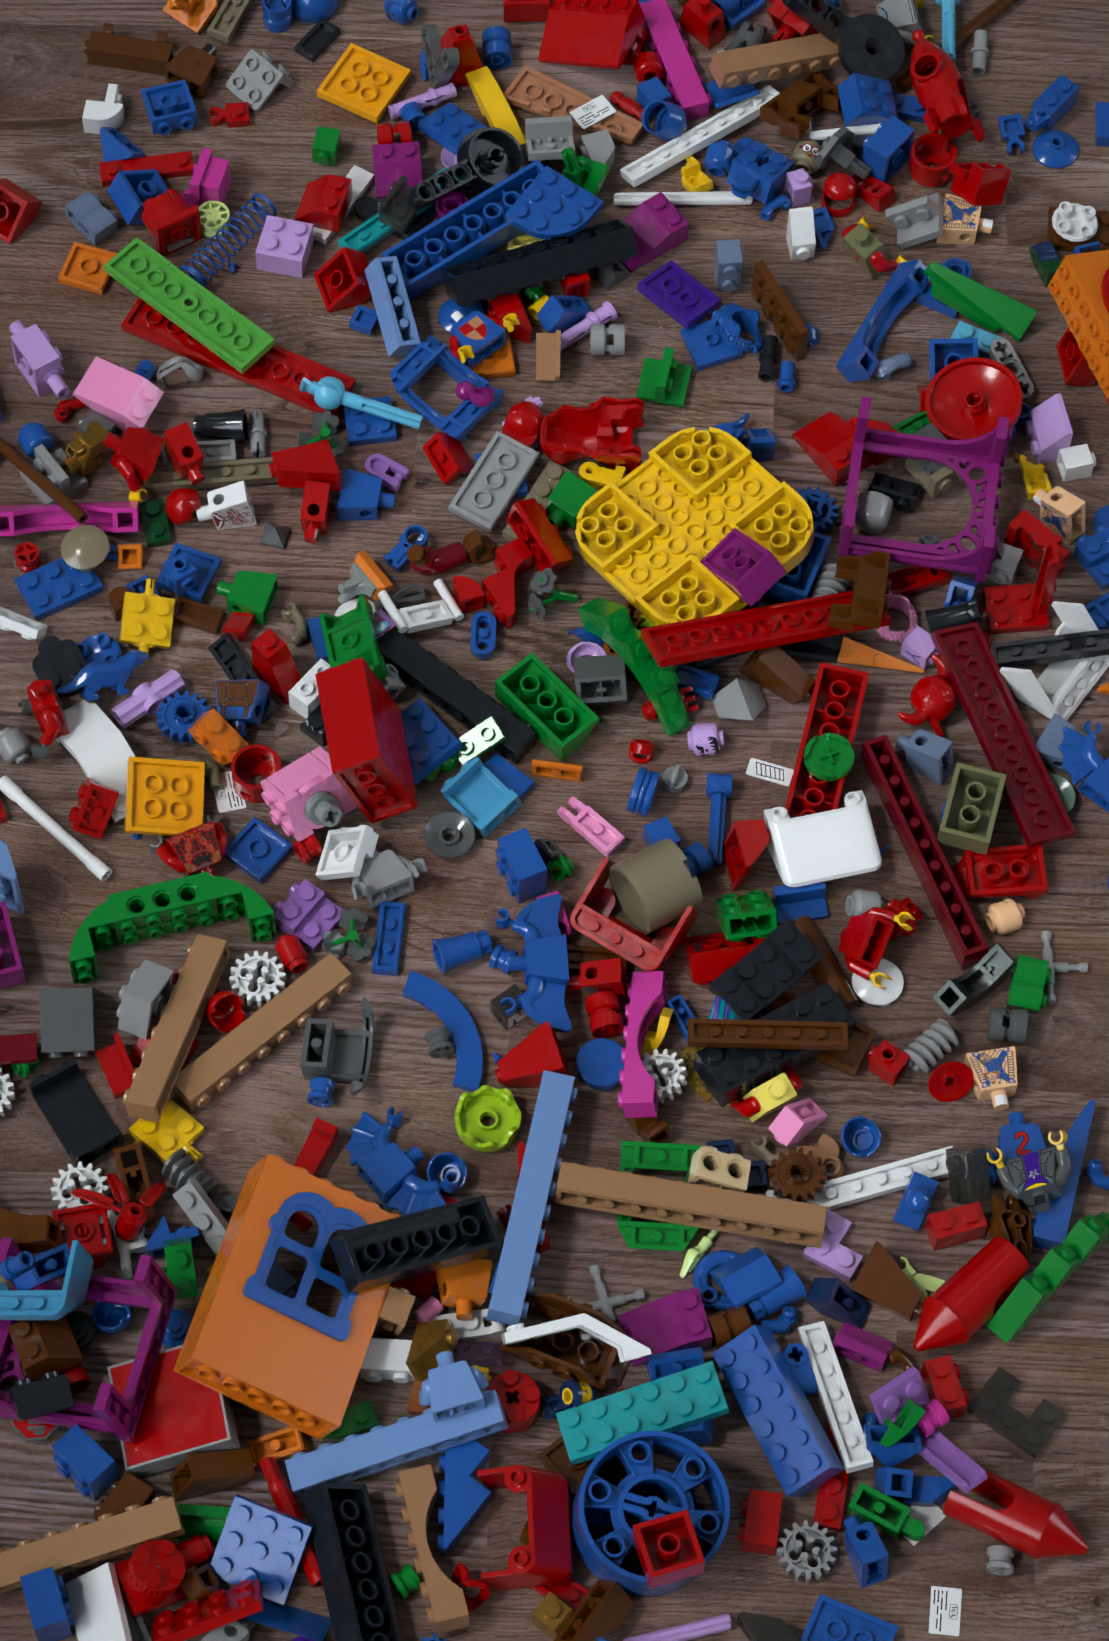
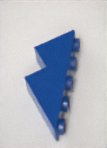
[438,1440,491,1558]

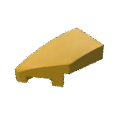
[1019,455,1052,500]
[642,1007,674,1059]

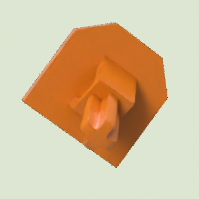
[162,0,219,35]

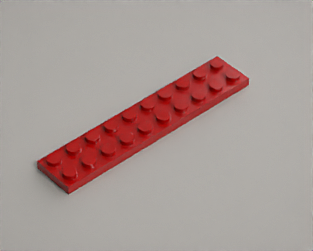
[121,298,356,415]
[641,590,891,668]

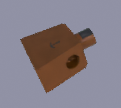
[165,43,218,99]

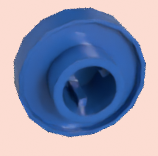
[162,1309,192,1349]

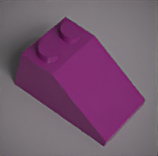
[622,192,689,273]
[700,528,787,606]
[618,1287,713,1367]

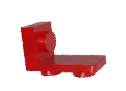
[559,272,590,298]

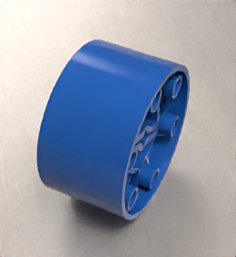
[572,1431,730,1597]

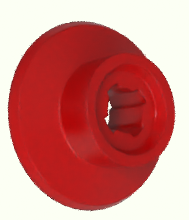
[928,1061,974,1102]

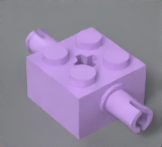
[9,320,70,399]

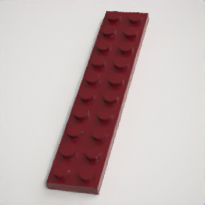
[930,622,1076,848]

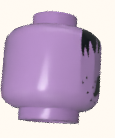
[687,722,725,756]

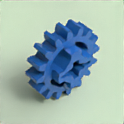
[798,486,838,535]

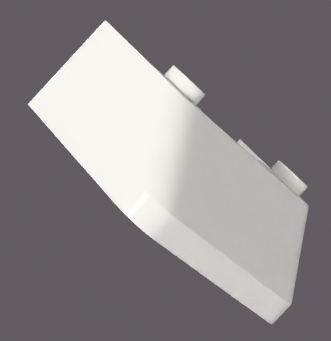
[999,601,1109,721]

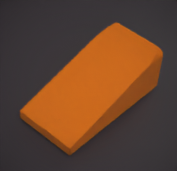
[247,1426,310,1467]

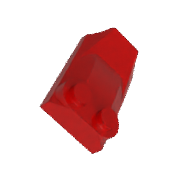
[953,844,1048,899]

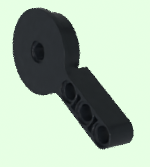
[782,0,905,80]
[407,127,524,209]

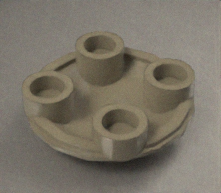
[61,525,111,573]

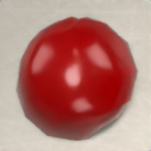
[165,488,201,525]
[205,990,246,1033]

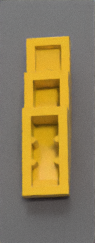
[465,66,526,147]

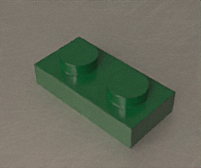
[139,498,172,548]

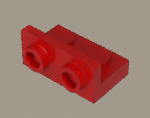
[68,777,119,840]

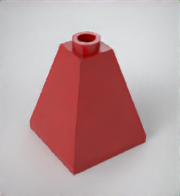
[440,24,484,88]
[495,1021,574,1088]

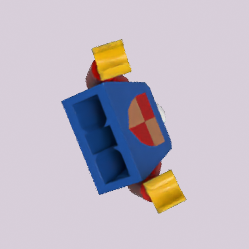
[449,311,520,368]

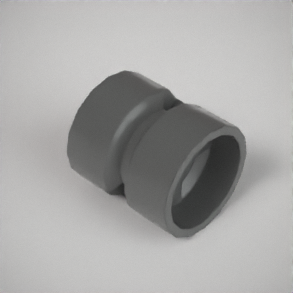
[987,1007,1028,1043]

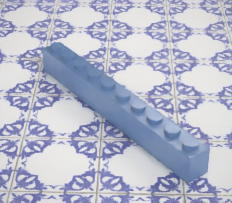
[486,1070,578,1325]

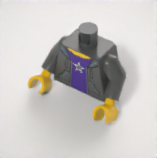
[986,1130,1072,1213]

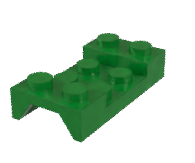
[319,594,388,680]

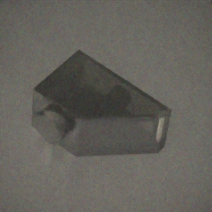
[736,1612,799,1641]

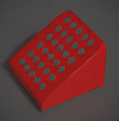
[222,612,255,642]

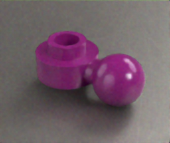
[456,381,494,407]

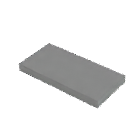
[448,431,539,533]

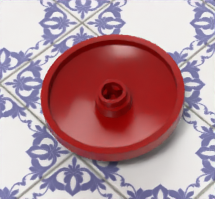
[925,357,1023,440]

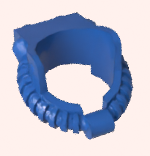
[711,302,763,354]

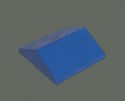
[710,1247,783,1309]

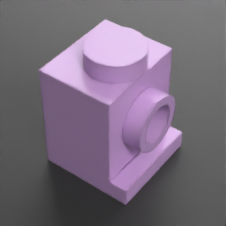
[784,168,815,208]

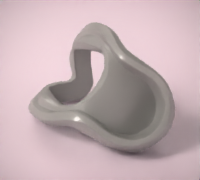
[156,356,204,389]

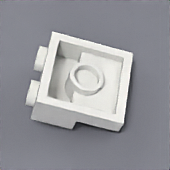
[315,825,379,880]

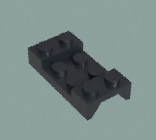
[708,918,823,1020]

